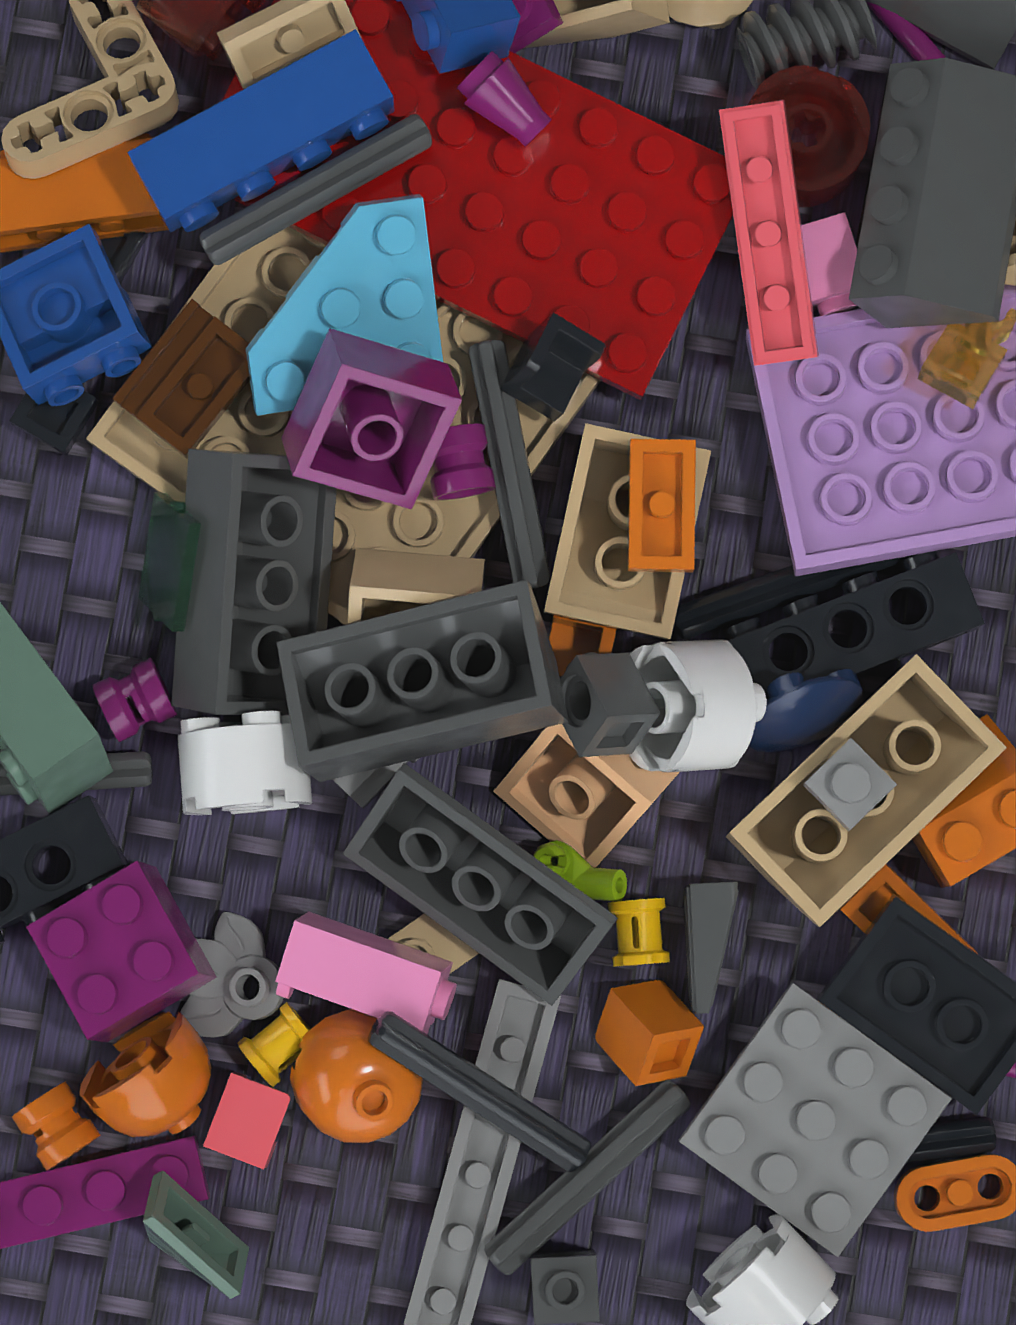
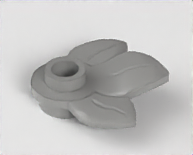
[180,912,284,1038]

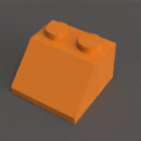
[912,714,1016,888]

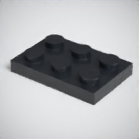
[817,893,1016,1115]

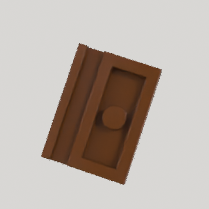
[112,299,250,459]

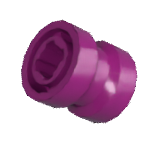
[430,424,496,501]
[92,658,178,742]

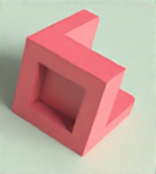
[203,1071,291,1169]

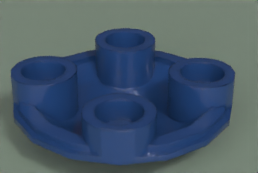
[749,669,863,753]

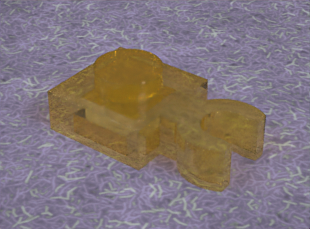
[917,308,1016,409]

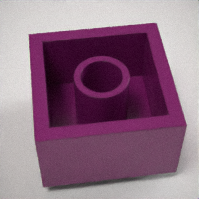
[281,328,462,509]
[26,861,217,1042]

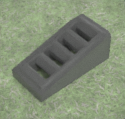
[683,882,739,1014]

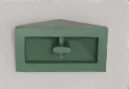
[143,1170,249,1299]

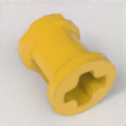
[608,898,670,967]
[237,1002,311,1087]

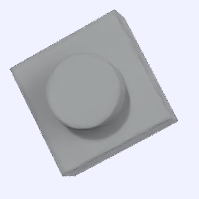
[803,738,897,831]

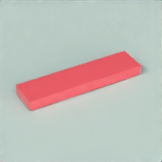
[719,100,819,366]

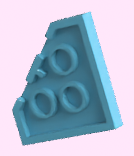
[246,194,443,416]

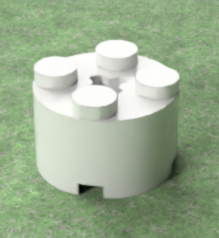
[629,639,767,773]
[178,711,312,815]
[686,1214,839,1325]

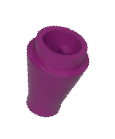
[457,51,552,147]

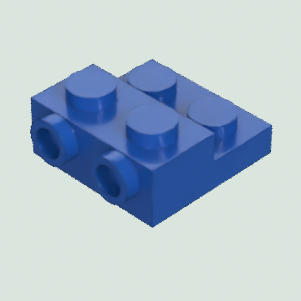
[0,224,152,406]

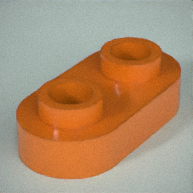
[894,1154,1016,1232]

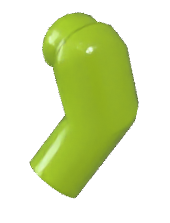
[533,840,627,901]

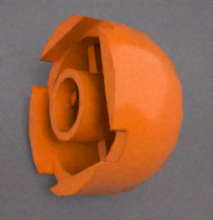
[290,1009,423,1143]
[79,1011,211,1137]

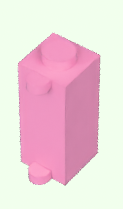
[275,912,457,1034]

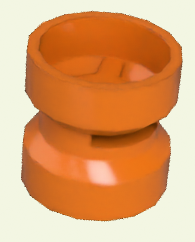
[12,1081,101,1171]

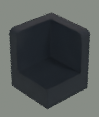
[500,312,606,422]

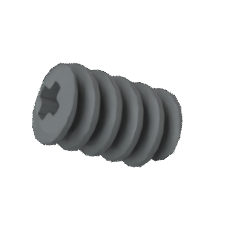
[736,0,877,93]

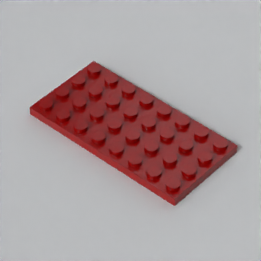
[222,0,733,400]

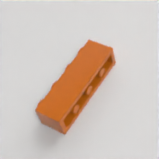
[0,133,169,253]

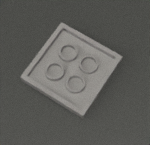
[678,982,952,1257]

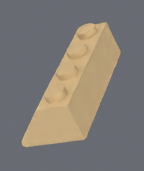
[726,654,1007,927]

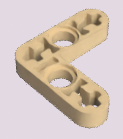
[1,0,179,179]

